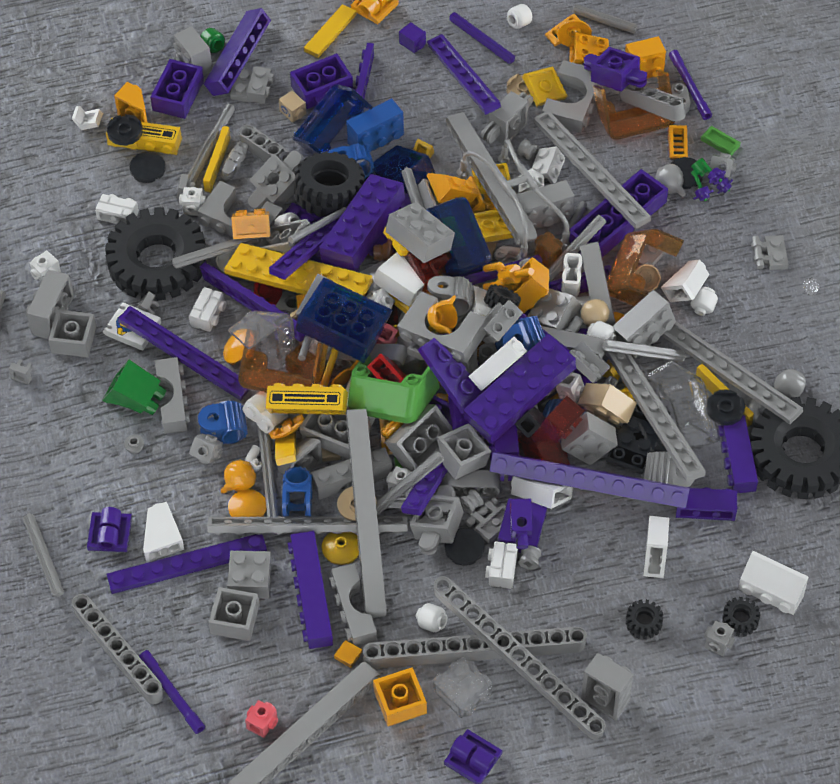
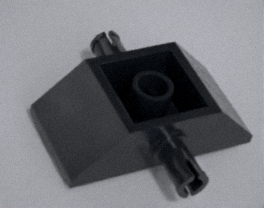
[606,399,671,475]

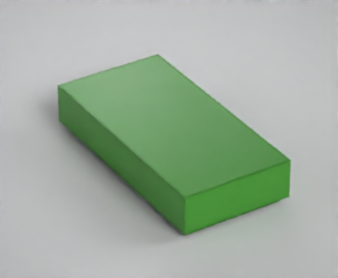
[701,126,741,156]

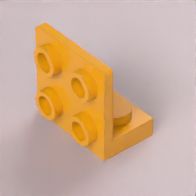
[569,32,609,65]
[231,208,270,239]

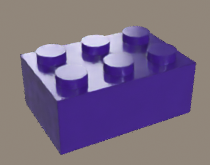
[290,53,353,109]
[150,59,204,119]

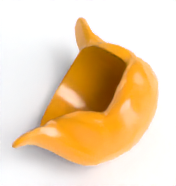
[427,295,458,334]
[221,459,256,493]

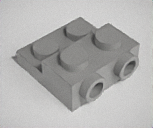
[230,66,274,104]

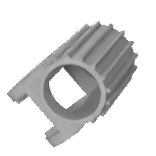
[427,276,474,317]
[644,452,695,487]

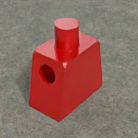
[367,353,407,383]

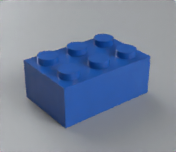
[346,98,404,152]

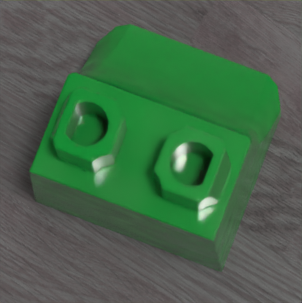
[102,360,167,415]

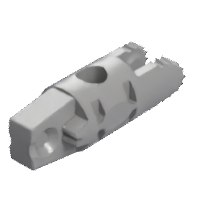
[221,141,249,183]

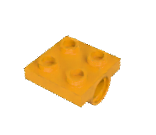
[351,0,399,25]

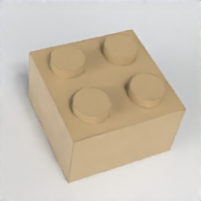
[577,383,637,424]

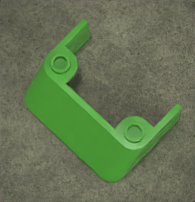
[348,352,440,424]

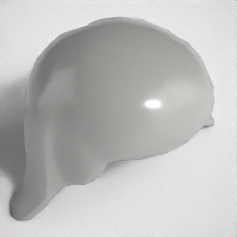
[655,164,686,197]
[774,369,806,399]

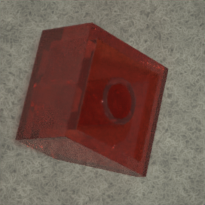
[531,396,585,443]

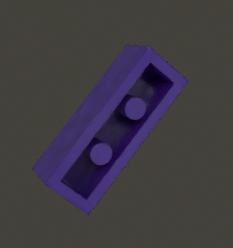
[676,487,737,521]

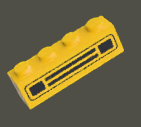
[106,118,182,155]
[266,383,348,415]

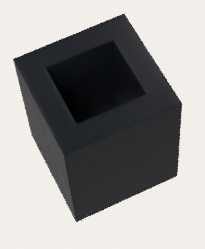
[515,406,547,438]

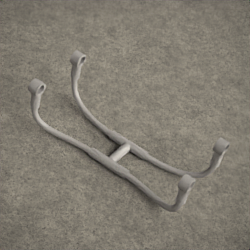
[456,139,571,260]

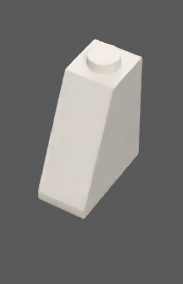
[373,252,424,307]
[661,259,709,302]
[468,337,527,391]
[511,476,573,509]
[143,502,184,563]
[643,516,669,578]

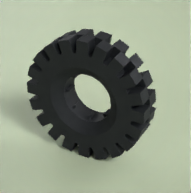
[105,207,207,301]
[750,397,840,499]

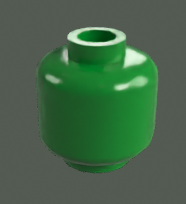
[200,28,225,53]

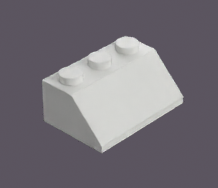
[738,551,809,615]

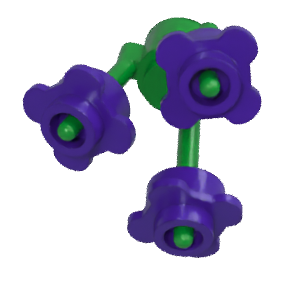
[691,158,733,201]

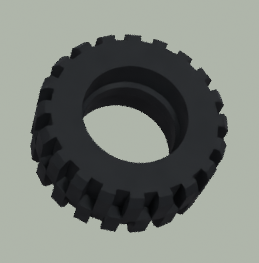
[294,151,365,217]

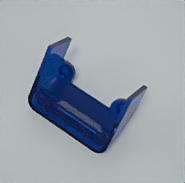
[293,84,373,155]
[426,197,491,277]

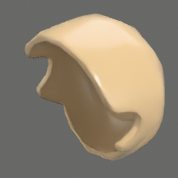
[632,264,661,293]
[581,299,610,327]

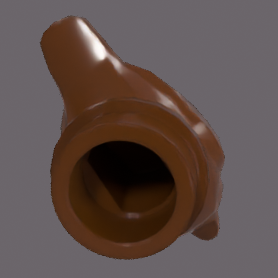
[373,239,397,262]

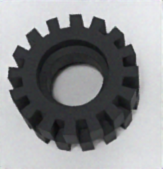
[484,284,521,308]
[722,597,760,637]
[626,599,663,639]

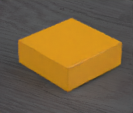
[334,640,363,668]

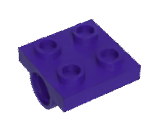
[87,507,132,552]
[444,729,503,784]

